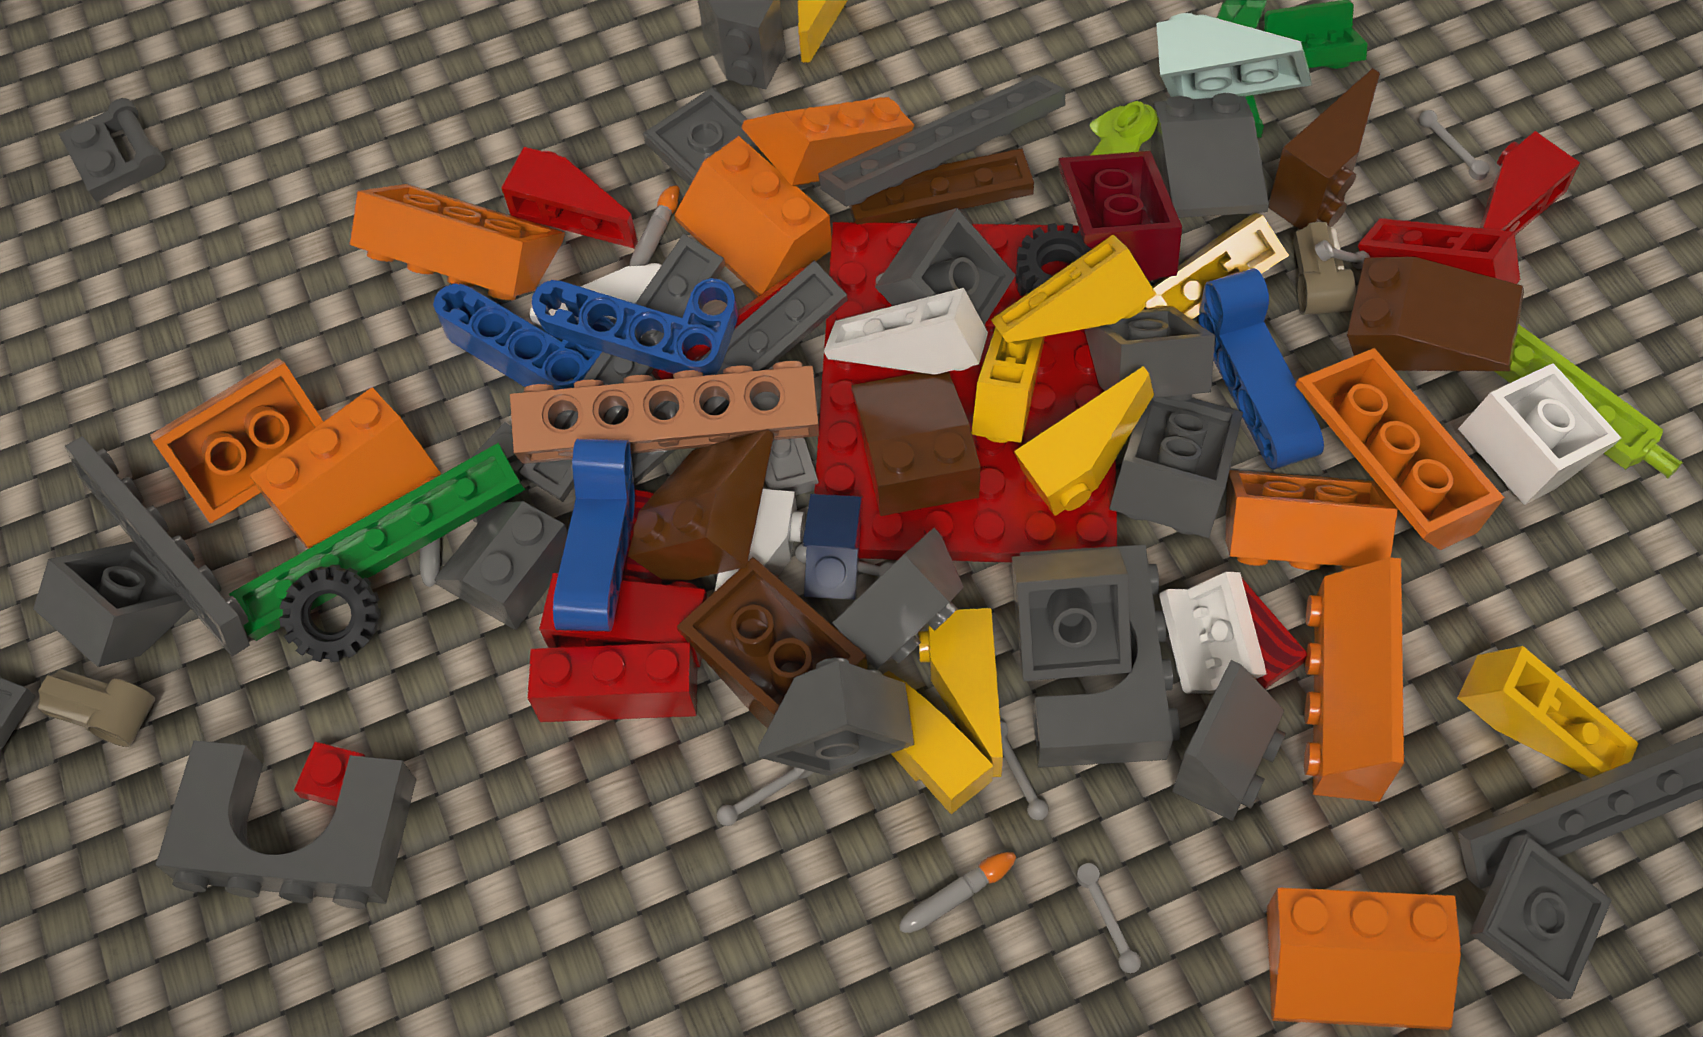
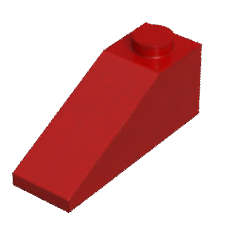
[1480,131,1580,236]
[501,147,638,249]
[1358,218,1521,284]

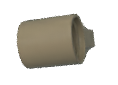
[1293,222,1356,315]
[38,669,156,747]

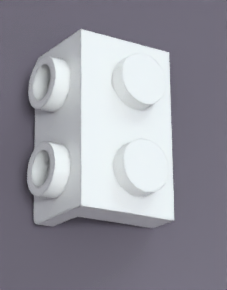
[1159,572,1267,694]

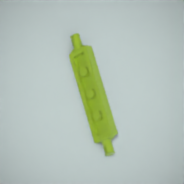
[1494,324,1683,479]

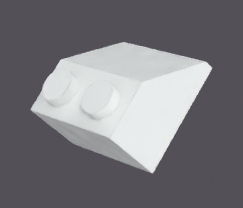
[1458,363,1621,505]

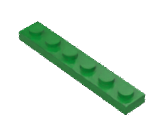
[229,443,525,641]

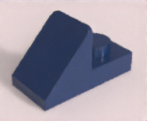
[803,494,862,600]

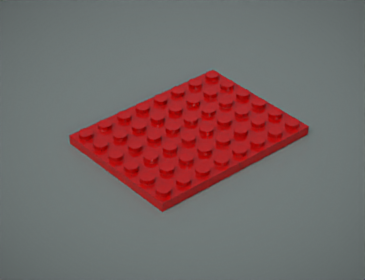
[814,222,1117,563]

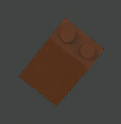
[1268,68,1380,230]
[1347,257,1524,371]
[851,371,980,516]
[628,429,774,584]
[677,557,868,729]

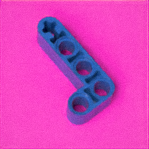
[1198,268,1324,469]
[531,278,738,376]
[433,284,614,390]
[553,439,635,632]

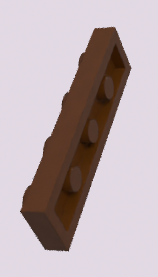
[849,148,1034,225]

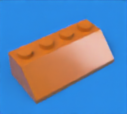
[350,184,565,300]
[1295,348,1505,550]
[1304,557,1404,802]

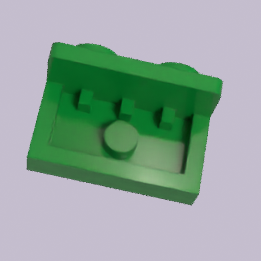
[1264,0,1368,69]

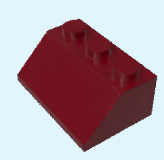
[1058,151,1182,281]

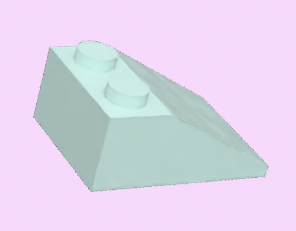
[1156,13,1312,99]

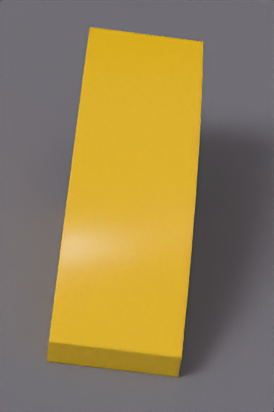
[883,670,994,814]

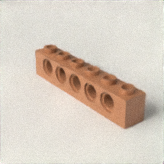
[510,361,819,464]

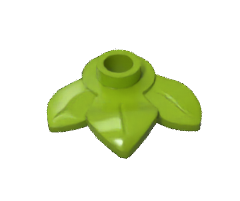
[1090,101,1158,155]

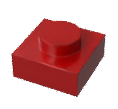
[294,742,366,807]

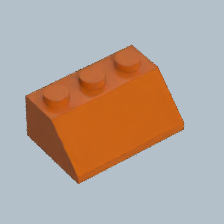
[741,97,914,186]
[674,136,832,297]
[150,358,324,524]
[249,387,441,549]
[1225,470,1398,571]
[1267,887,1461,1030]

